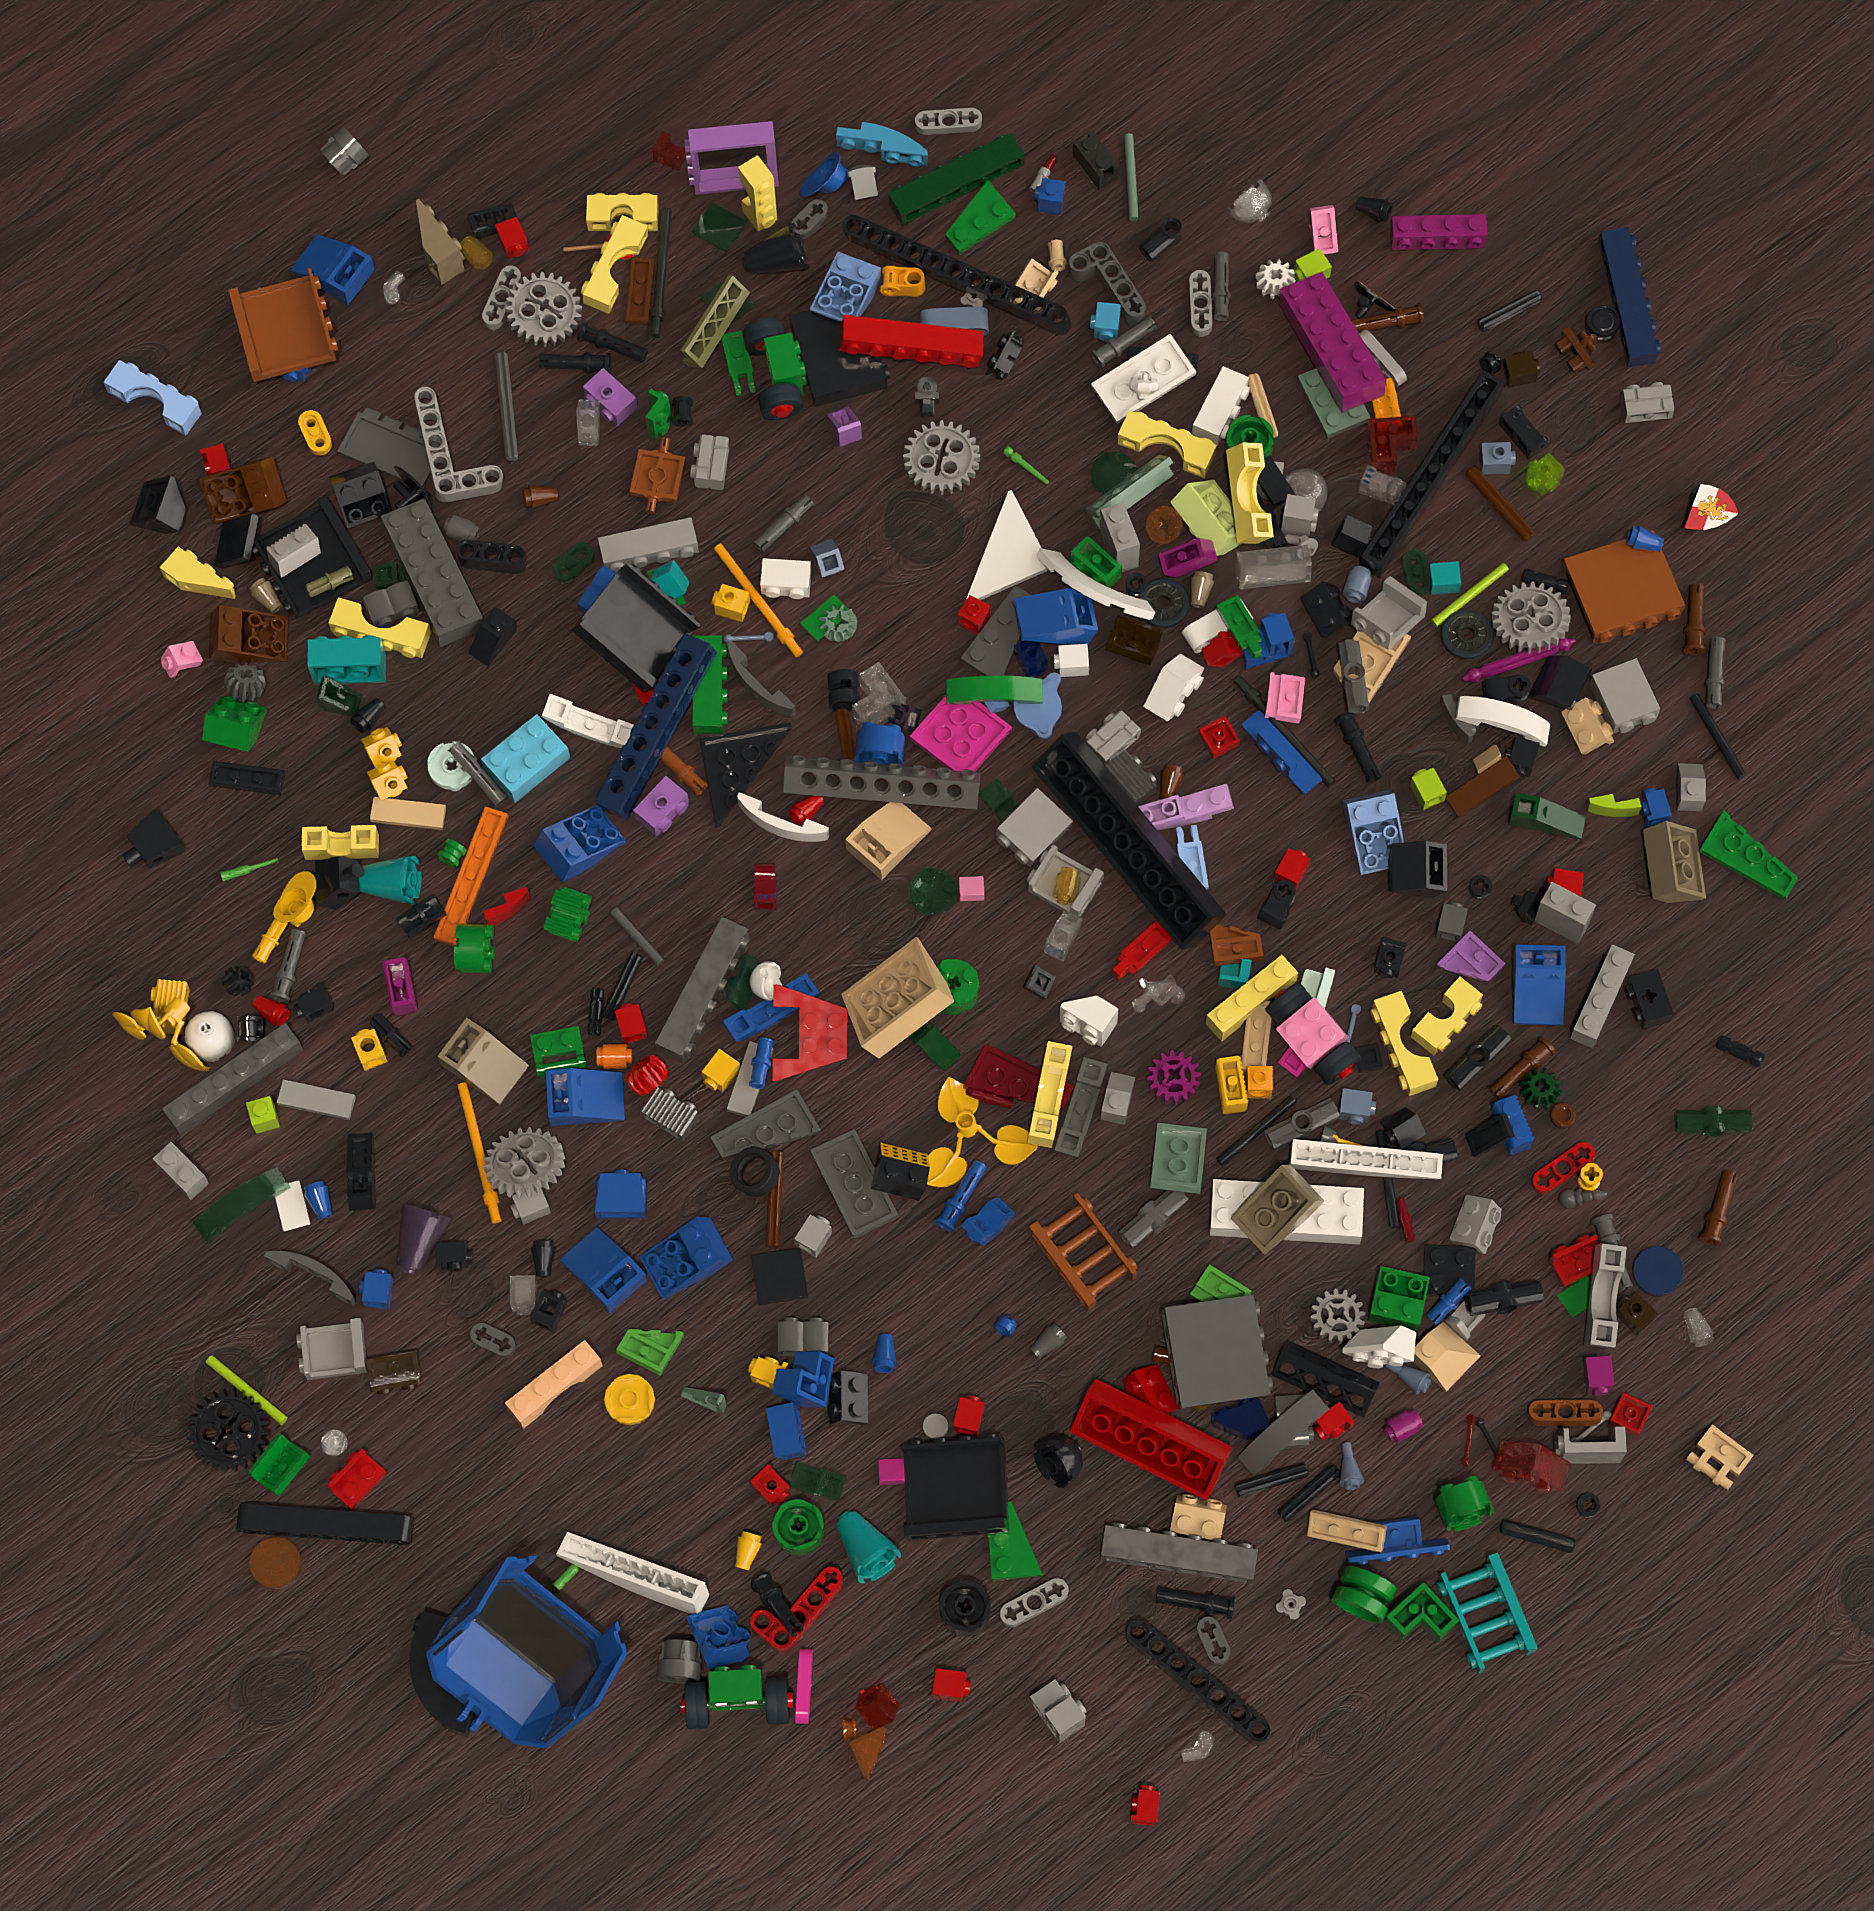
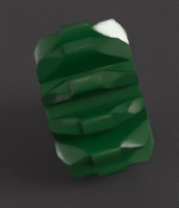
[1520,1068,1562,1110]

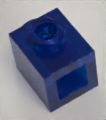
[1014,640,1048,677]

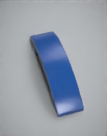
[723,973,820,1042]

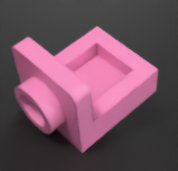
[161,641,203,678]

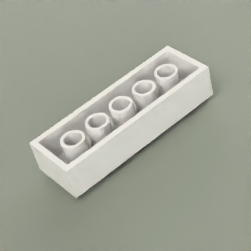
[1210,1179,1364,1245]

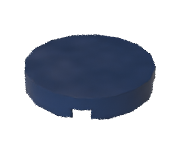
[1632,1246,1684,1297]

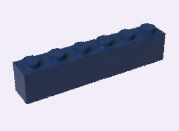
[1598,227,1661,367]

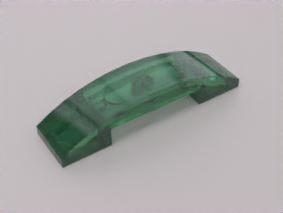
[193,1167,291,1243]

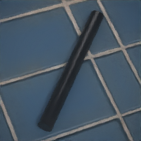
[1690,693,1746,779]
[1216,1096,1296,1166]
[1376,1130,1400,1229]

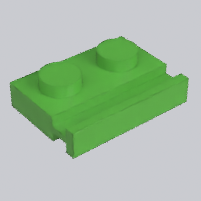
[1190,1264,1252,1302]

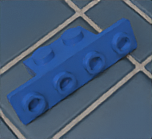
[1242,711,1322,795]
[1345,1517,1450,1565]

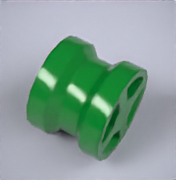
[436,838,467,868]

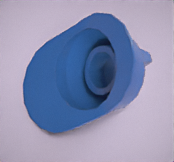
[800,152,848,197]

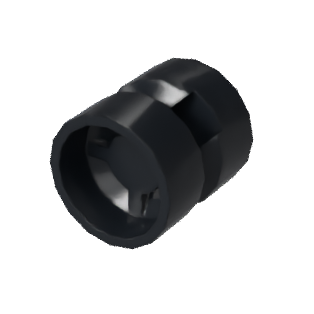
[827,669,860,712]

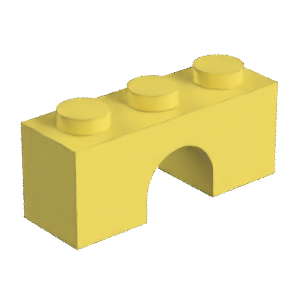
[586,193,659,231]
[302,825,379,860]
[1411,977,1483,1055]

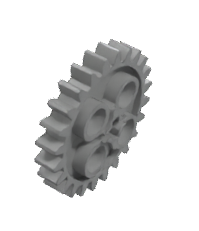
[505,272,582,347]
[903,420,980,495]
[1492,582,1571,654]
[484,1127,565,1198]

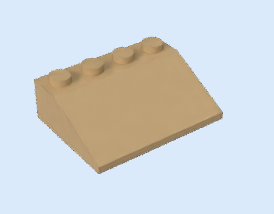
[841,937,954,1058]

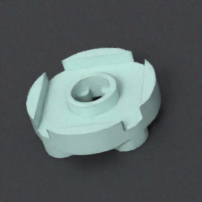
[428,742,474,791]

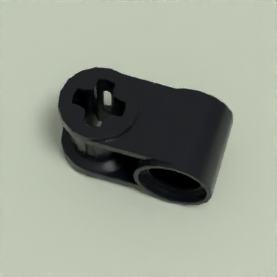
[1482,674,1531,704]
[1258,880,1296,930]
[237,1016,266,1041]

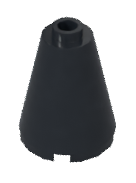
[742,223,809,274]

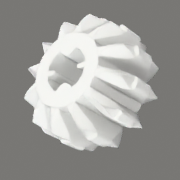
[1256,259,1296,300]

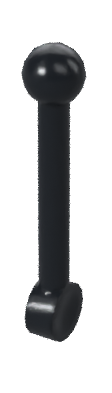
[1303,631,1320,678]
[1475,1417,1506,1466]

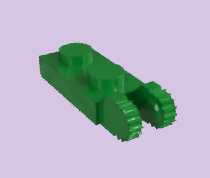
[721,330,756,396]

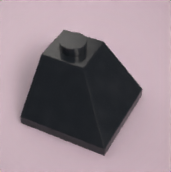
[130,476,186,534]

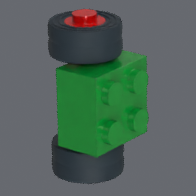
[742,318,807,420]
[681,1665,793,1729]

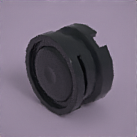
[1585,305,1620,343]

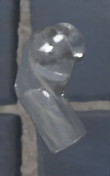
[383,271,405,304]
[1181,1731,1214,1762]

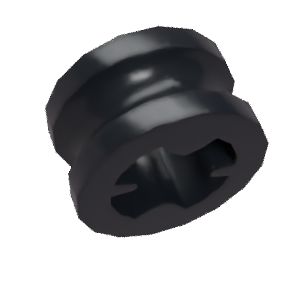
[1125,573,1147,597]
[1469,875,1492,900]
[1577,1493,1600,1518]

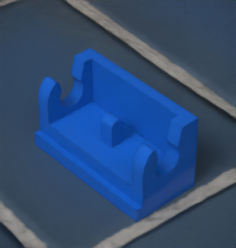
[766,1402,807,1460]

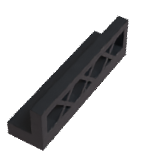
[1272,1341,1380,1418]

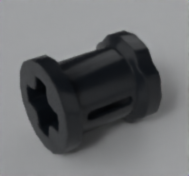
[672,396,693,427]

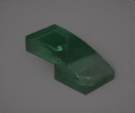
[373,561,407,589]
[979,778,1020,823]
[725,953,760,1011]
[788,1462,846,1501]

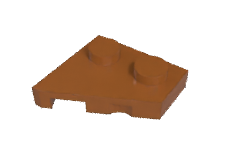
[1209,925,1264,966]

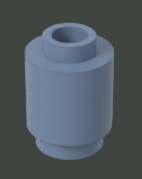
[1343,566,1372,603]

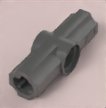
[1338,639,1369,714]
[1264,1098,1340,1151]
[1118,1190,1189,1250]

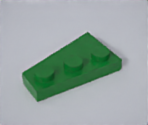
[945,180,1016,255]
[988,1502,1043,1581]

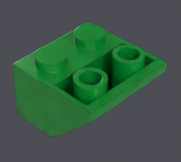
[202,696,267,752]
[1368,1266,1430,1332]

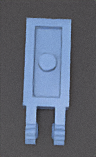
[1176,825,1209,890]

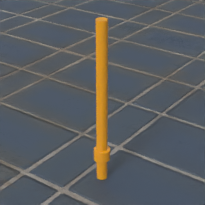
[714,543,803,657]
[457,1082,501,1224]

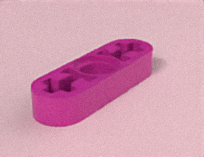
[795,1649,813,1724]

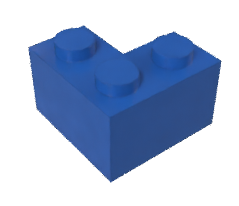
[1241,612,1294,670]
[772,1351,834,1408]

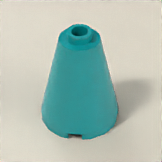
[359,855,422,904]
[836,1511,901,1584]

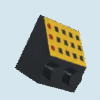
[871,1143,930,1201]

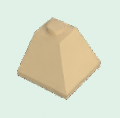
[1414,1322,1480,1392]

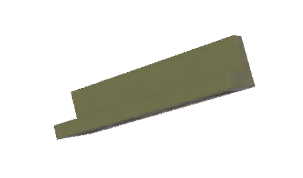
[680,275,750,368]

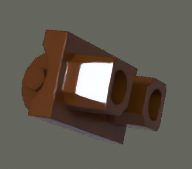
[1556,327,1598,373]

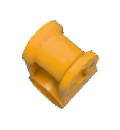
[880,266,926,297]

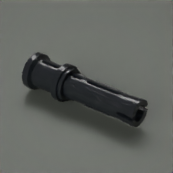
[577,320,648,363]
[539,352,611,374]
[1335,712,1382,784]
[750,1572,804,1637]
[1156,1587,1235,1620]

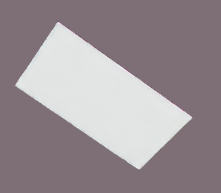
[273,1180,310,1231]

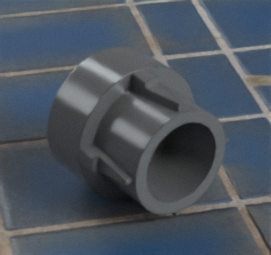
[320,126,369,175]
[656,1639,702,1684]

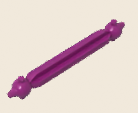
[1462,637,1575,683]

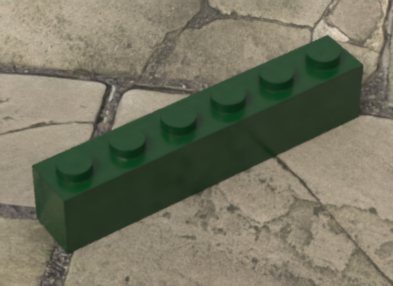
[888,133,1025,226]

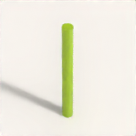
[1431,563,1509,628]
[206,1355,288,1425]

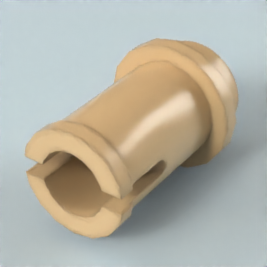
[1047,240,1067,271]

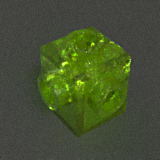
[1525,453,1565,496]

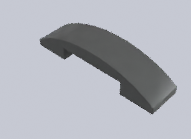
[727,640,796,718]
[1054,1057,1108,1158]
[264,1251,356,1307]
[1238,1390,1330,1476]

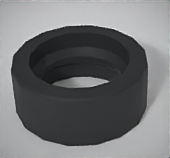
[730,1147,780,1197]

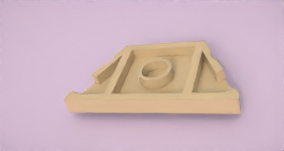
[1333,631,1411,713]

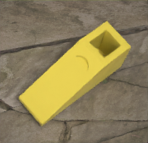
[160,546,236,599]

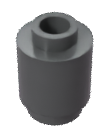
[443,515,481,542]

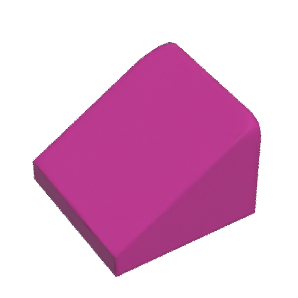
[1278,1046,1307,1077]
[879,1458,905,1485]

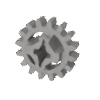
[1310,1289,1366,1344]

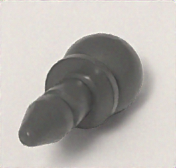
[1559,1188,1607,1209]

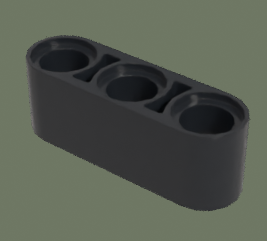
[456,539,527,574]

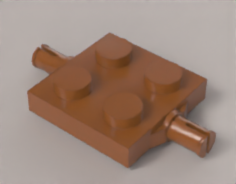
[629,437,686,514]

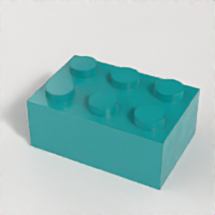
[307,635,386,685]

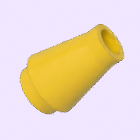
[735,1531,762,1570]

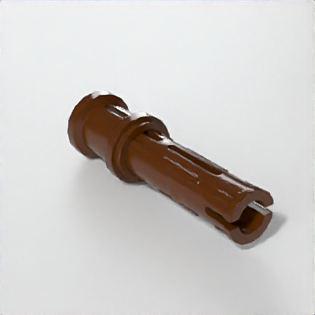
[1351,303,1424,333]
[1684,583,1706,656]
[1489,1036,1556,1100]
[1699,1170,1738,1246]

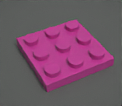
[910,696,1012,772]

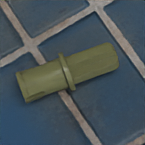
[306,565,354,597]

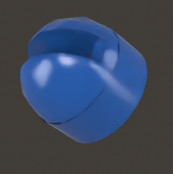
[994,1315,1016,1337]

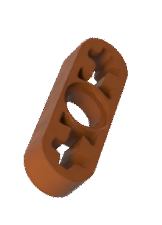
[1528,1400,1603,1426]

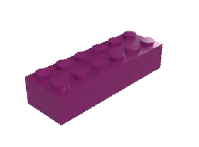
[1279,272,1386,412]

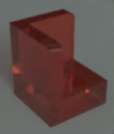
[652,131,686,171]
[855,1683,899,1729]

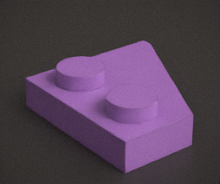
[1437,931,1506,983]

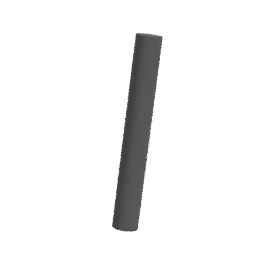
[610,907,665,966]

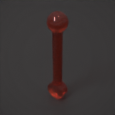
[1461,1414,1477,1467]

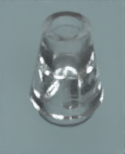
[1684,1308,1714,1347]

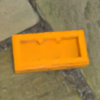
[1372,378,1402,430]

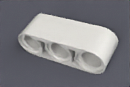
[1182,598,1254,653]

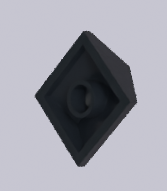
[1528,656,1592,710]

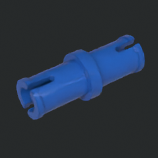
[749,1037,774,1089]
[1426,1277,1472,1325]

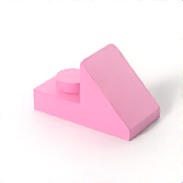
[1309,205,1338,254]

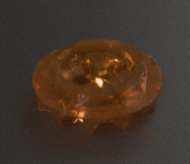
[1146,506,1184,544]

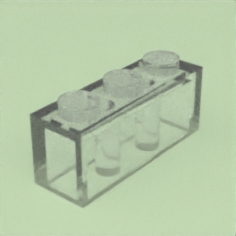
[1236,545,1312,589]

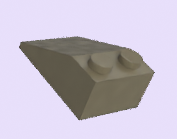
[1231,1165,1324,1254]

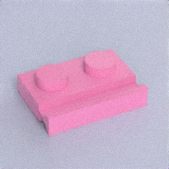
[1265,672,1305,724]

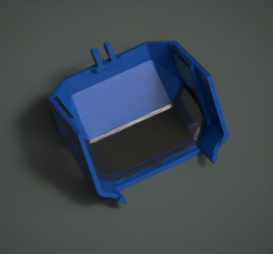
[426,1556,628,1749]

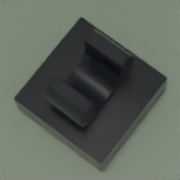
[1511,891,1541,925]

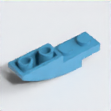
[836,122,928,167]

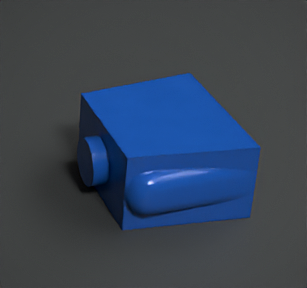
[595,1170,646,1219]

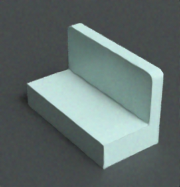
[1301,968,1335,1008]

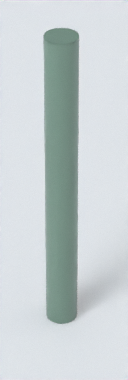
[1124,133,1139,221]

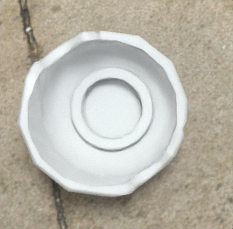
[749,961,782,1001]

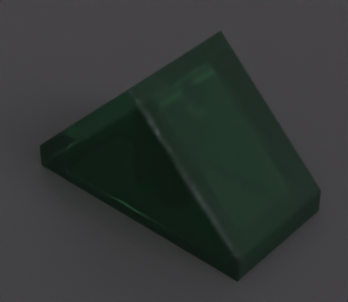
[316,676,362,717]

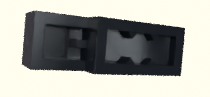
[346,1133,375,1211]

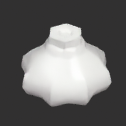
[1130,372,1158,399]

